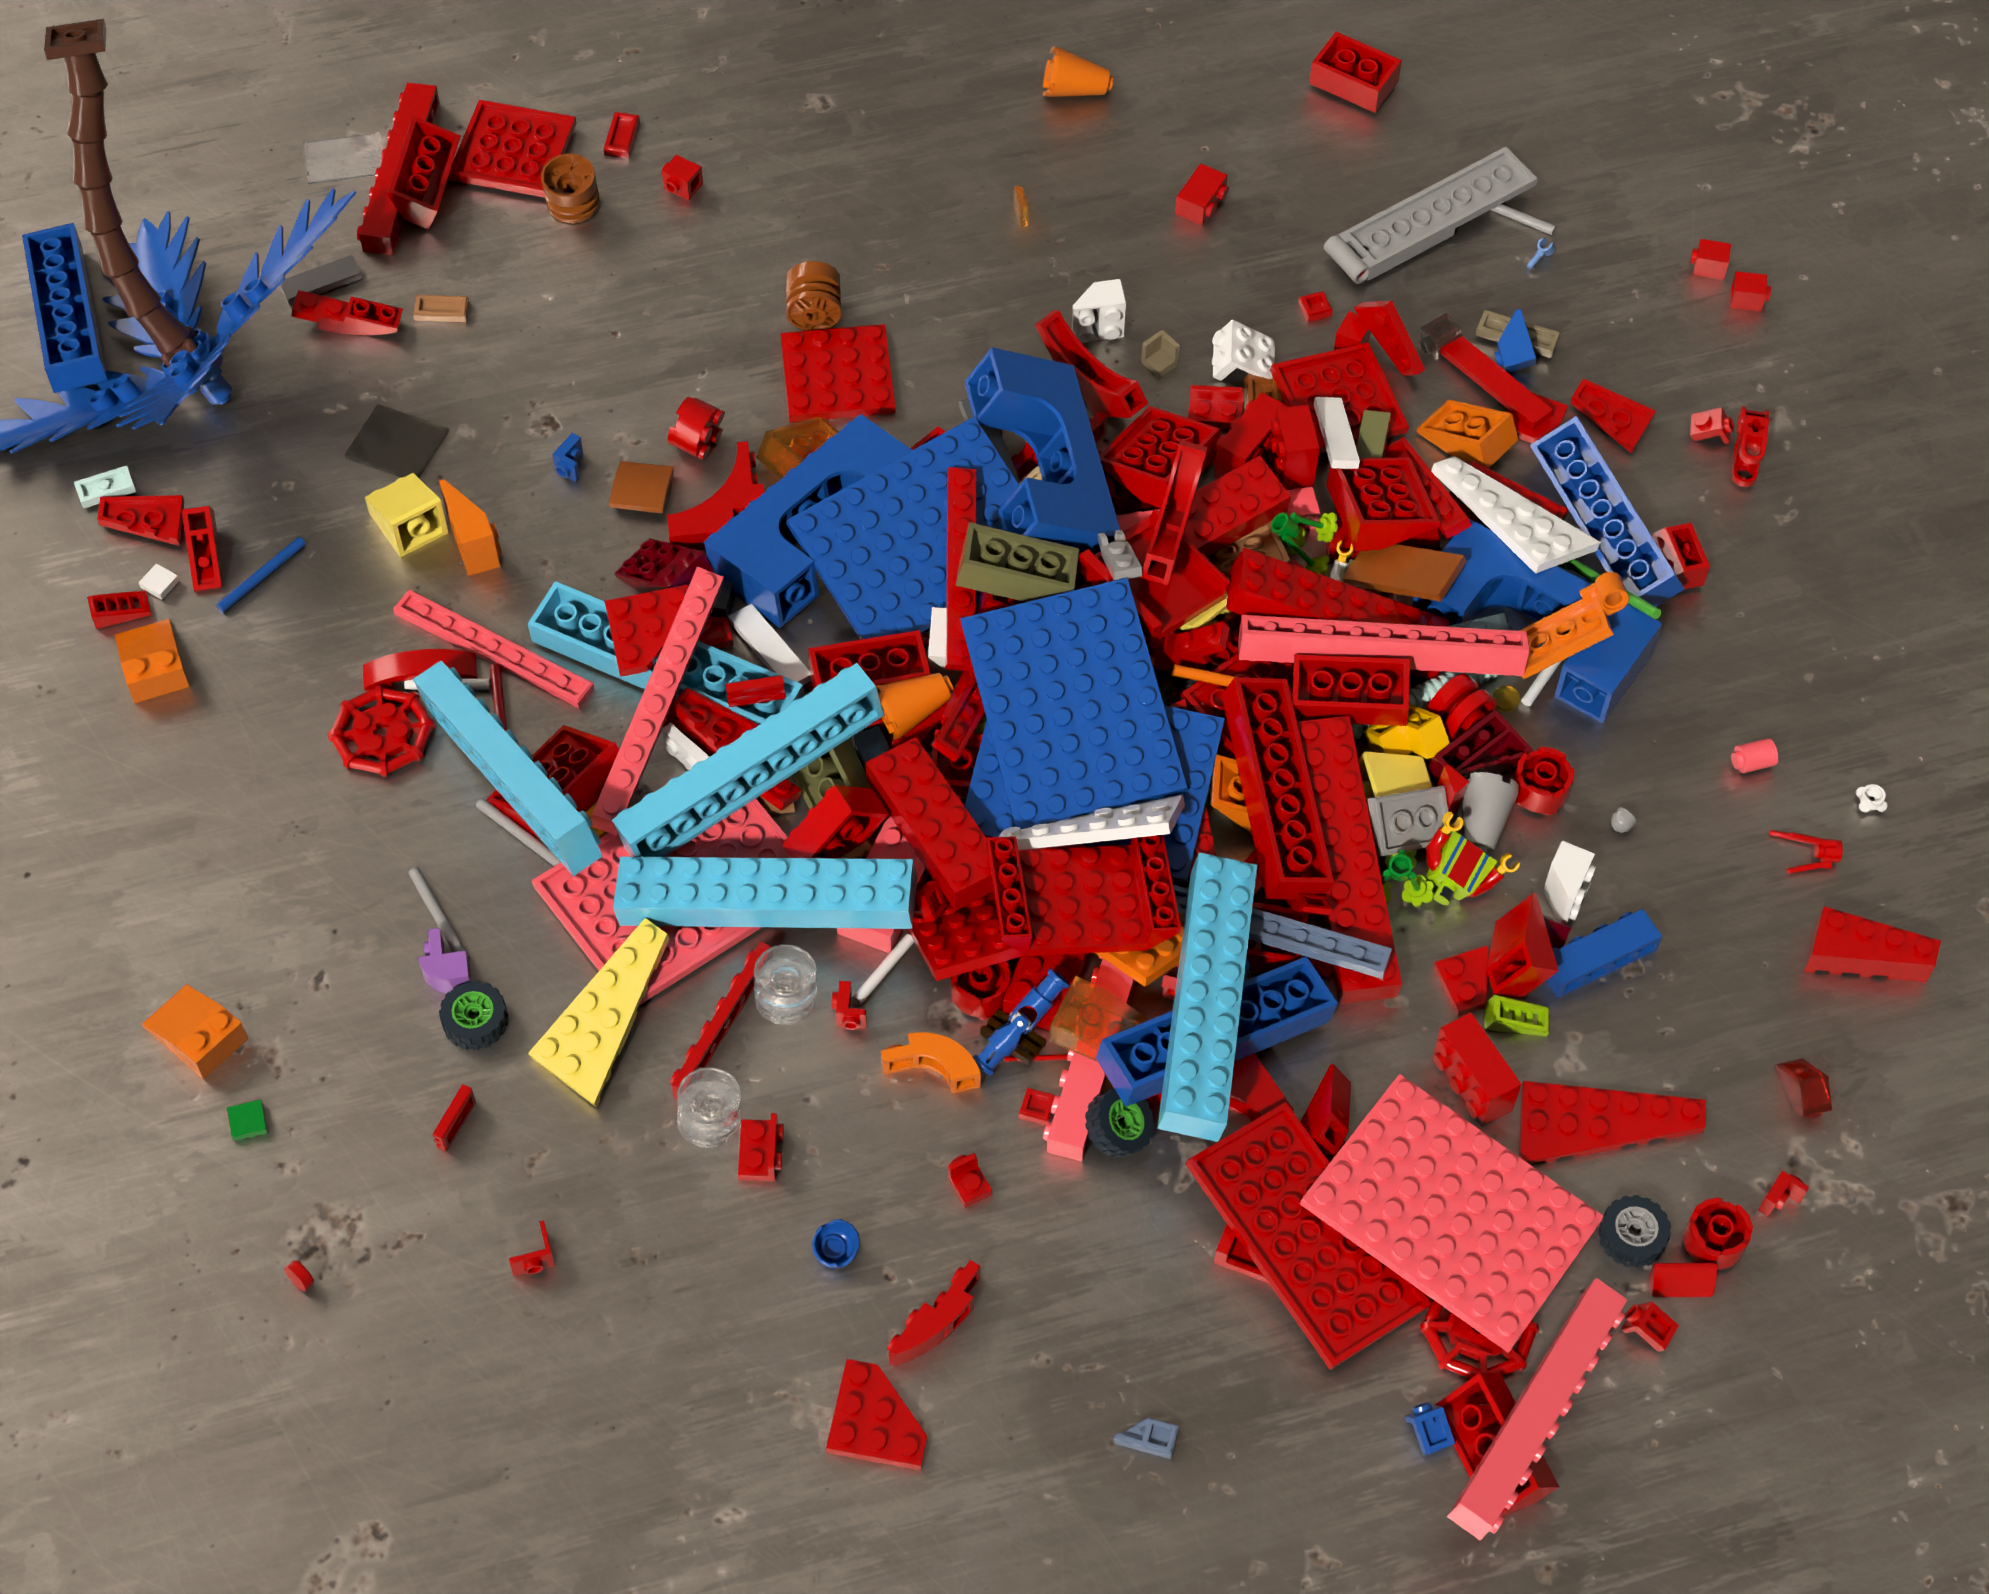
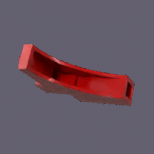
[1035,310,1148,418]
[1140,440,1208,585]
[667,441,764,550]
[1144,1053,1294,1122]

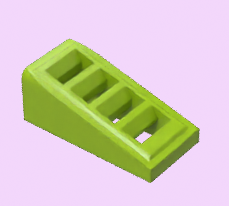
[1484,995,1549,1036]

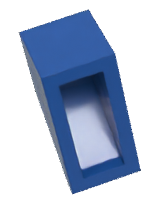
[1494,309,1536,373]

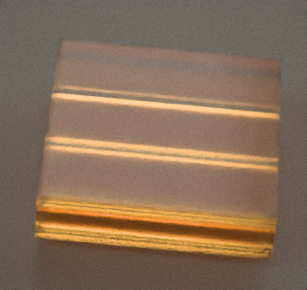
[1014,185,1029,227]

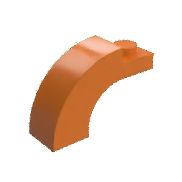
[881,1032,981,1093]

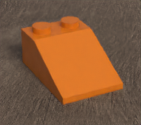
[1417,400,1518,468]
[439,479,502,576]
[114,619,190,703]
[1211,755,1252,834]
[142,984,248,1080]

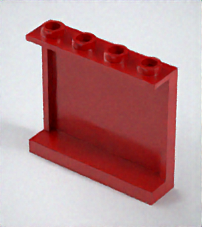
[1076,509,1230,646]

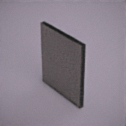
[345,404,449,479]

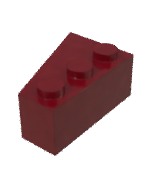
[1427,709,1534,783]

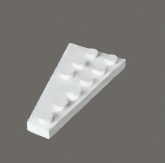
[1431,456,1600,573]
[999,794,1185,850]

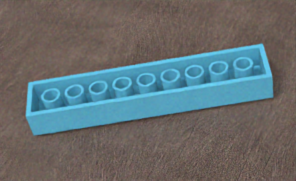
[527,581,804,725]
[413,661,603,876]
[612,663,884,857]
[1157,852,1257,1142]
[613,857,917,929]

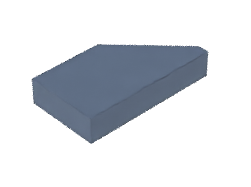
[1113,1417,1179,1459]

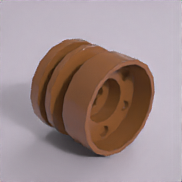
[541,153,600,224]
[786,261,841,331]

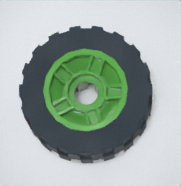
[439,981,508,1050]
[1085,1088,1155,1158]

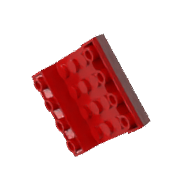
[986,835,1181,956]

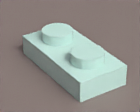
[74,465,136,509]

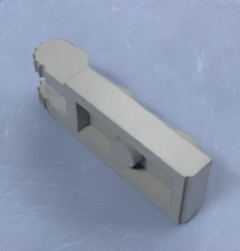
[1098,530,1142,581]

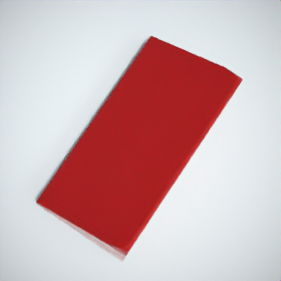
[1436,764,1469,814]
[1649,1263,1718,1297]

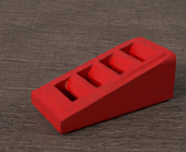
[87,590,152,629]

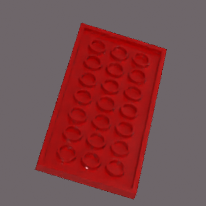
[1185,1102,1432,1370]

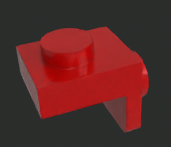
[1690,407,1734,444]
[831,981,867,1030]

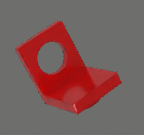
[508,1220,555,1276]

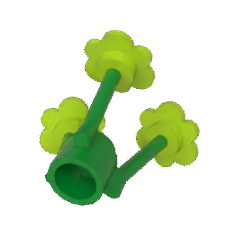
[1271,512,1338,574]
[1381,850,1434,907]

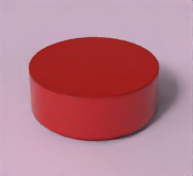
[284,1260,314,1292]

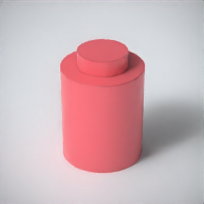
[1731,738,1778,773]

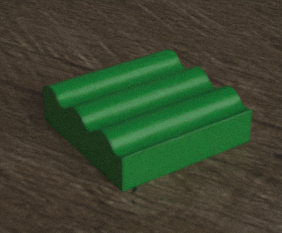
[227,1099,268,1141]

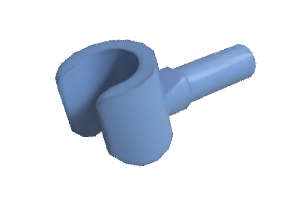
[1526,238,1556,270]

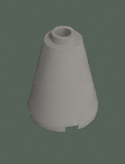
[1462,772,1519,854]

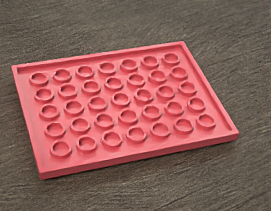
[532,799,791,1005]
[1300,1074,1603,1353]

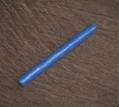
[216,537,306,613]

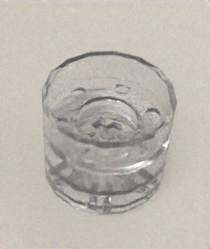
[754,945,817,1025]
[677,1067,741,1148]

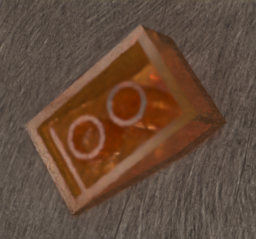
[756,417,839,479]
[1049,976,1149,1062]

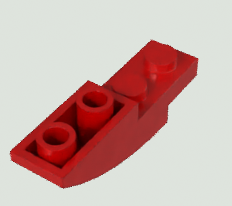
[291,290,403,335]
[1146,621,1230,669]
[887,1260,981,1367]

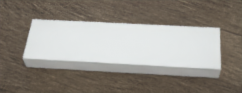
[1314,397,1360,469]
[728,604,812,685]

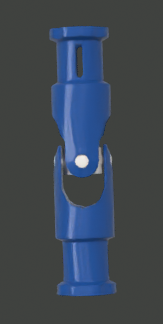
[973,968,1071,1076]

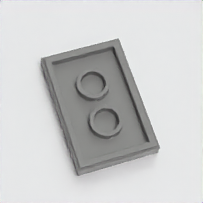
[1368,786,1451,856]

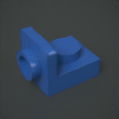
[553,433,583,482]
[1405,1402,1455,1455]

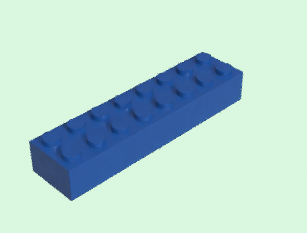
[22,223,108,393]
[1530,416,1685,611]
[1096,957,1338,1107]

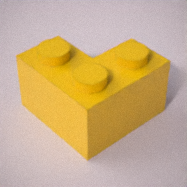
[1364,704,1450,759]

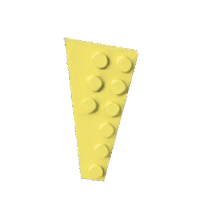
[528,918,670,1108]

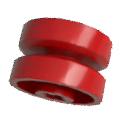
[1426,673,1497,743]

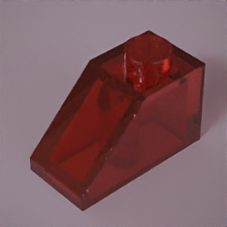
[1775,1058,1832,1118]

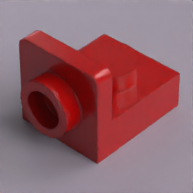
[948,1153,992,1208]
[1758,1170,1809,1217]
[1621,1301,1679,1352]

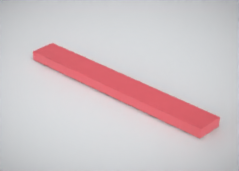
[393,589,595,709]

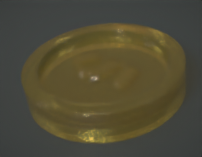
[1492,686,1521,712]

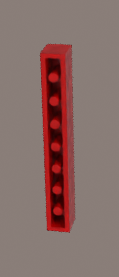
[357,82,440,255]

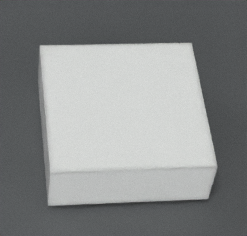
[139,564,180,600]

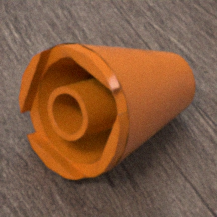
[1043,46,1114,97]
[876,673,954,740]

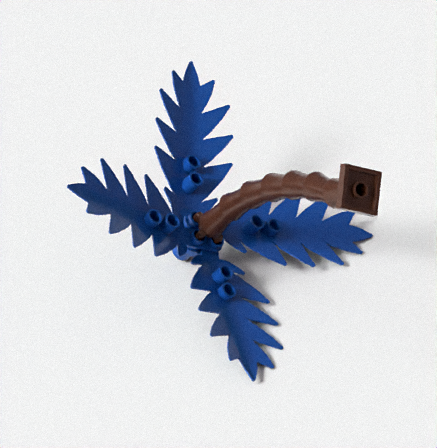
[0,19,356,454]

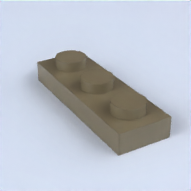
[1476,310,1560,358]

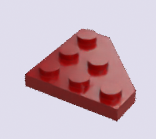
[605,584,688,677]
[826,1359,927,1471]

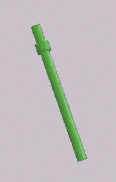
[1560,558,1661,619]

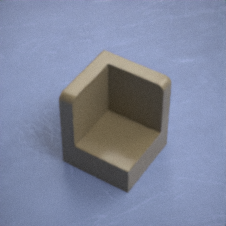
[1141,330,1180,379]

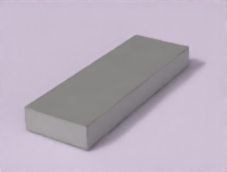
[280,255,363,305]

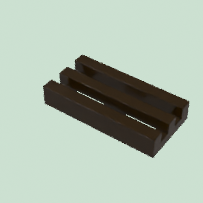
[980,1009,1046,1065]

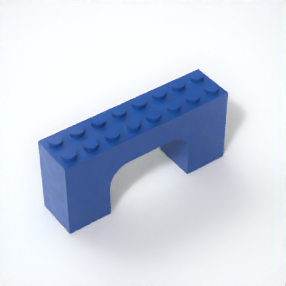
[964,347,1120,564]
[704,414,912,628]
[1412,519,1663,724]

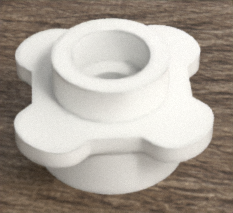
[1856,784,1888,812]

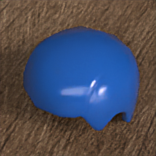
[812,1219,860,1269]

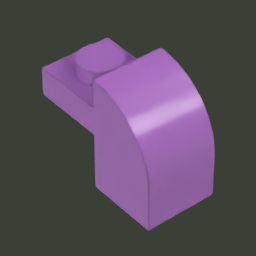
[418,928,471,993]

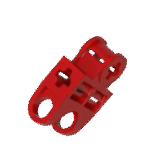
[1731,406,1769,487]

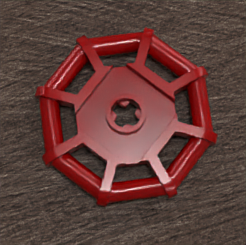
[328,685,436,777]
[1420,1299,1539,1379]

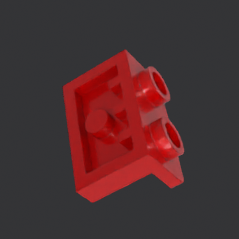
[1188,385,1244,429]
[738,1113,784,1181]

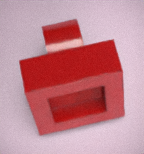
[914,880,947,922]

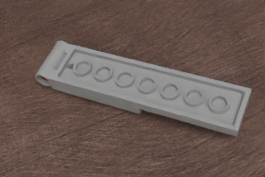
[1324,147,1538,284]

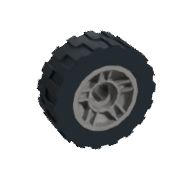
[1598,1195,1671,1268]

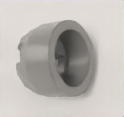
[1611,807,1637,833]

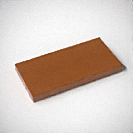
[1342,544,1466,602]

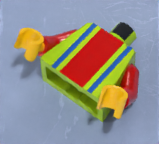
[1426,812,1520,905]

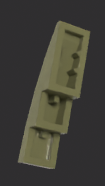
[1356,410,1391,458]

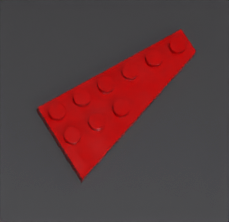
[1519,1081,1706,1164]

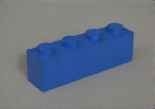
[1546,909,1662,998]

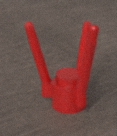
[1769,830,1843,874]

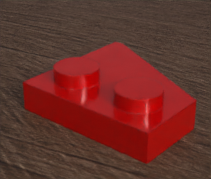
[1433,945,1489,1017]

